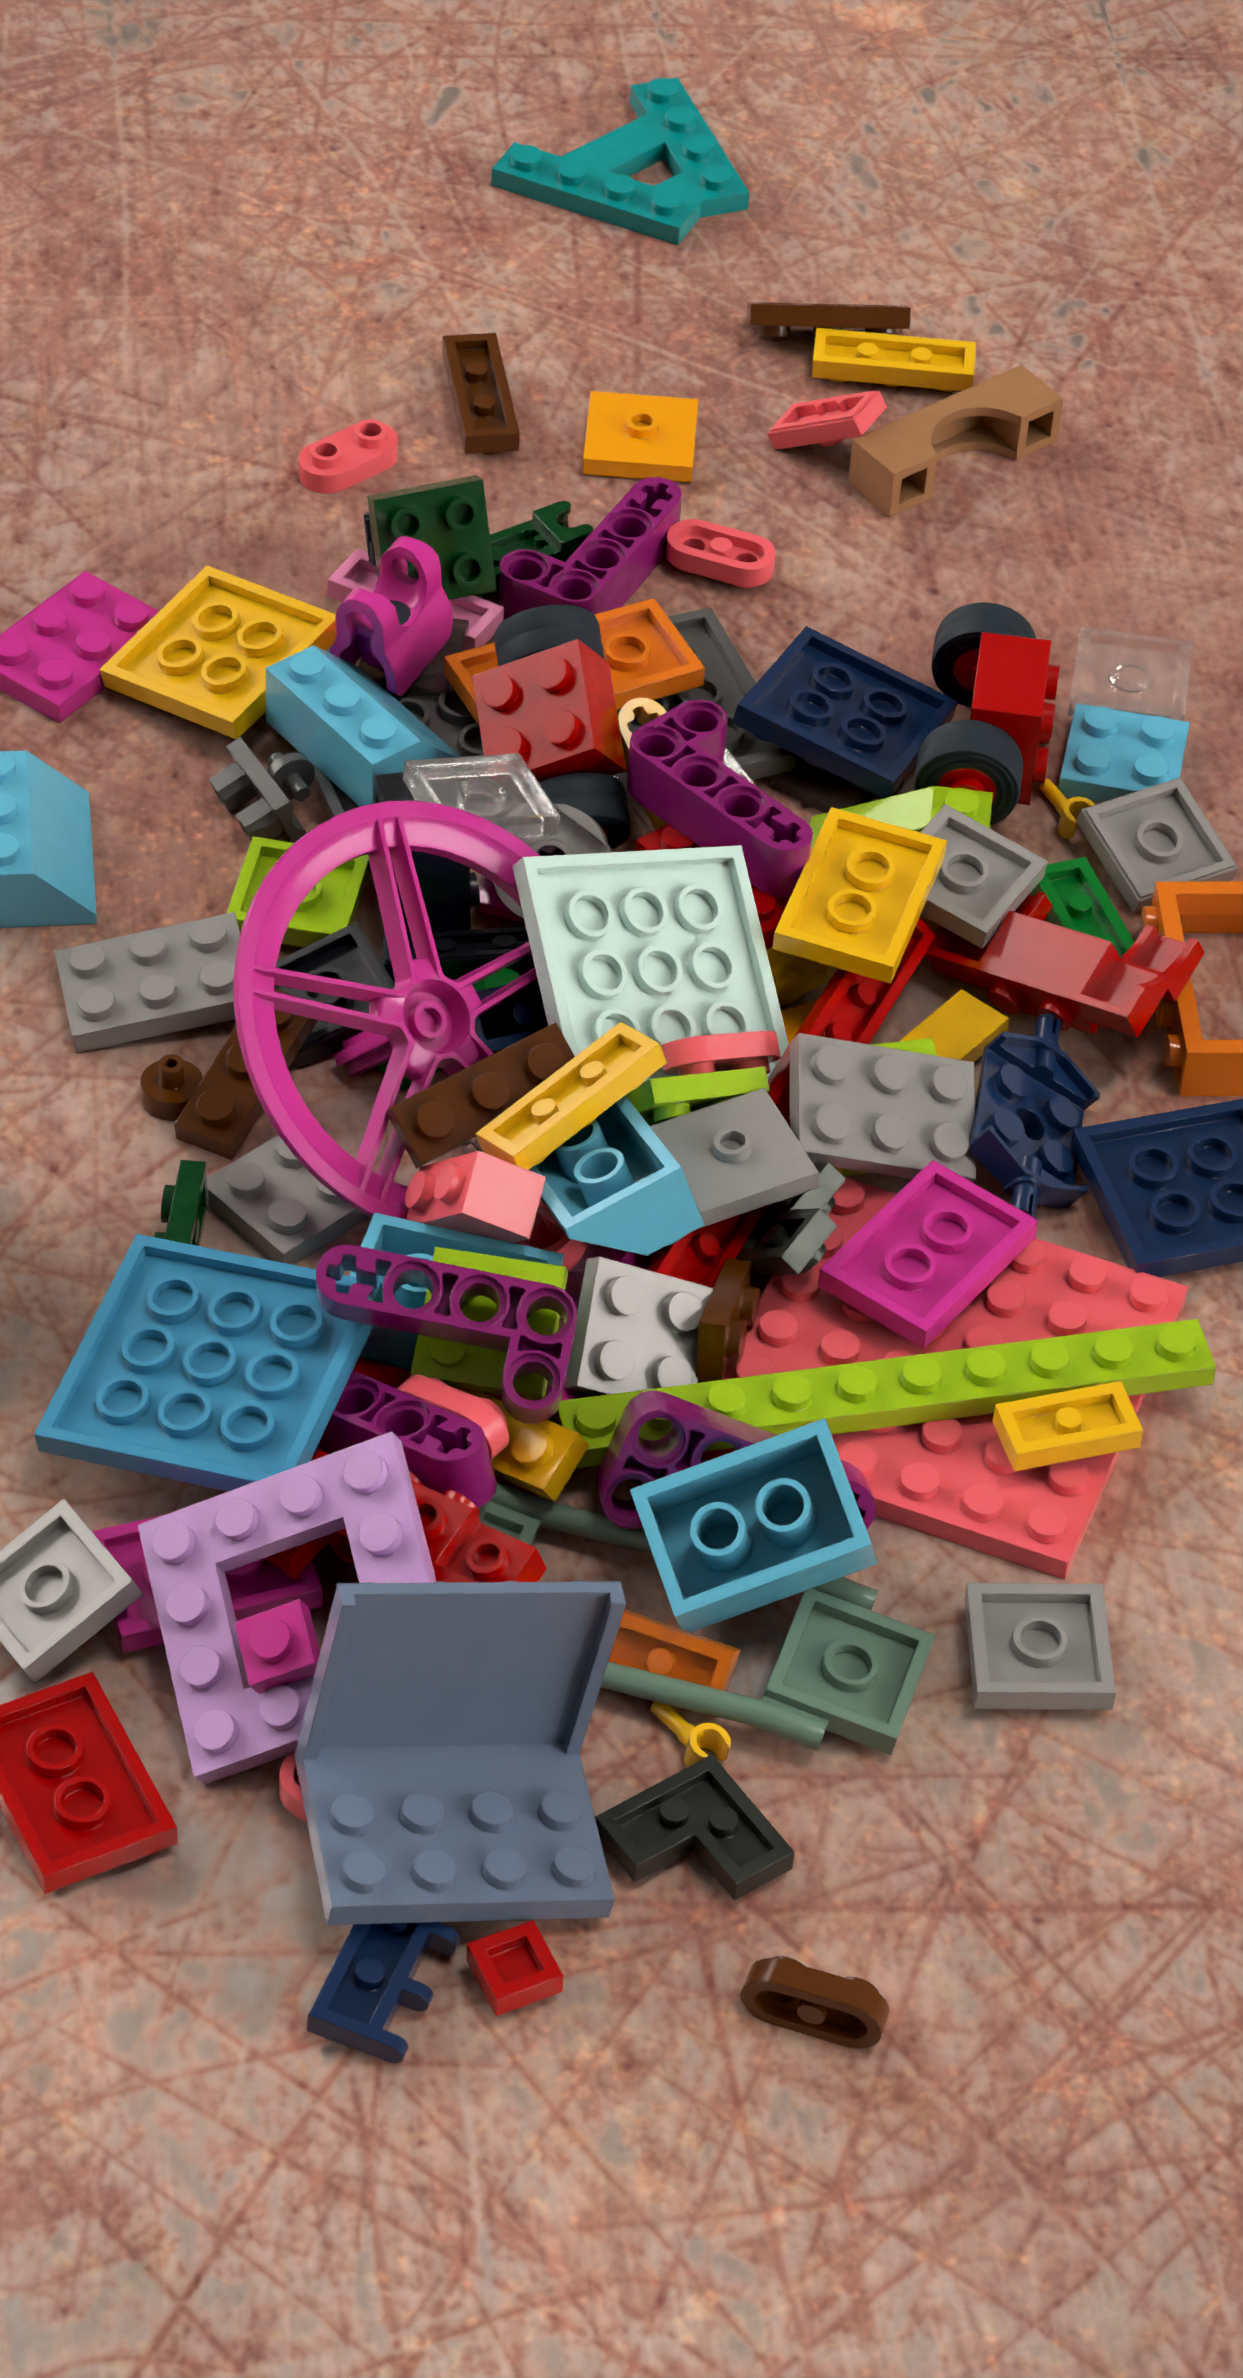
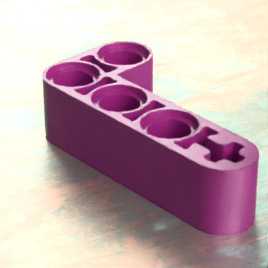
[498,477,682,620]
[627,700,813,897]
[316,1245,577,1424]
[312,1370,497,1508]
[596,1390,876,1530]

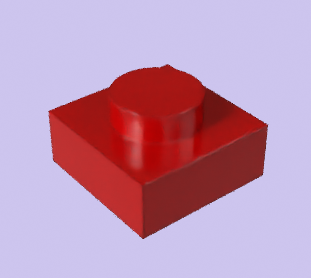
[466,1920,564,2016]

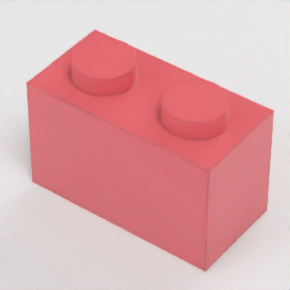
[405,1151,546,1243]

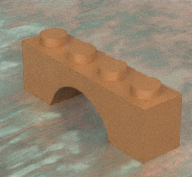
[848,365,1063,518]

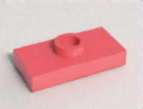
[768,390,887,450]

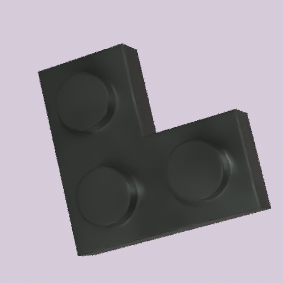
[736,1162,846,1275]
[595,1755,795,1901]

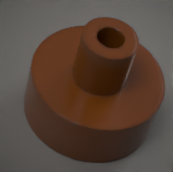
[140,1054,203,1121]

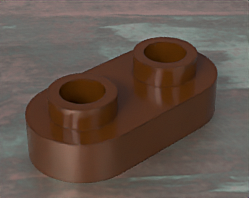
[741,1956,890,2049]

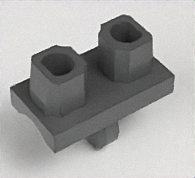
[208,737,315,843]

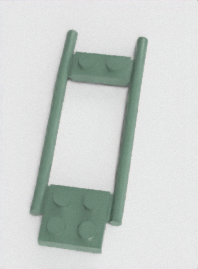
[478,1481,936,1755]

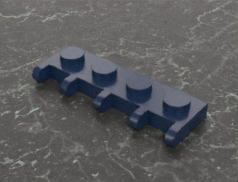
[306,1922,461,2064]

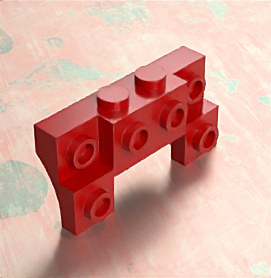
[925,891,1205,1038]
[263,1449,547,1583]

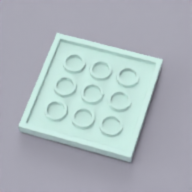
[512,845,789,1082]

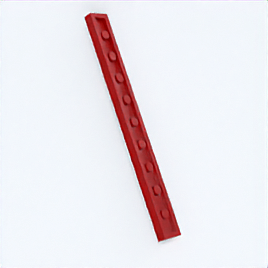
[646,917,937,1288]

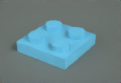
[1058,703,1190,803]

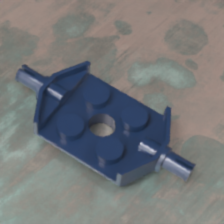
[969,1013,1100,1219]

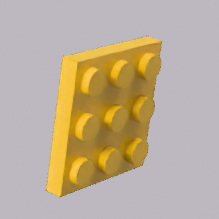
[99,565,337,740]

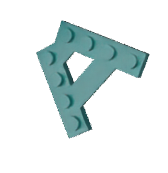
[491,77,749,245]

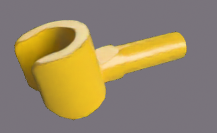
[1039,779,1095,839]
[650,1701,731,1768]

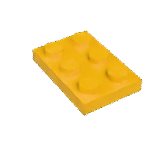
[773,807,948,984]

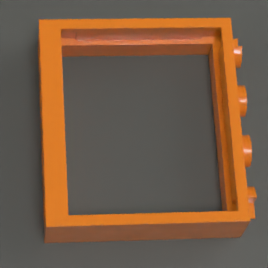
[1141,881,1243,1097]

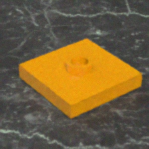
[582,391,699,483]

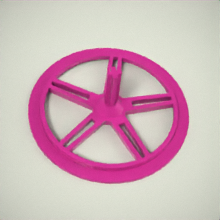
[233,800,540,1219]

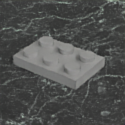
[55,912,240,1053]
[790,1033,976,1182]

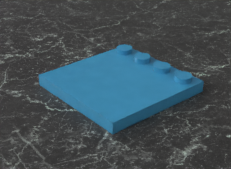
[34,1234,383,1492]

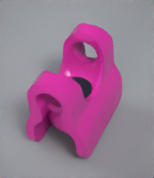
[330,536,453,696]

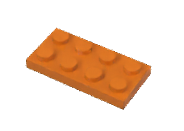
[444,598,705,725]

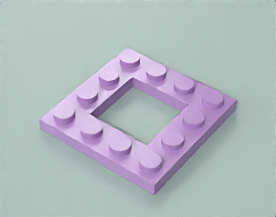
[138,1431,437,1785]

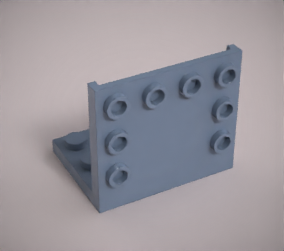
[294,1581,626,1925]

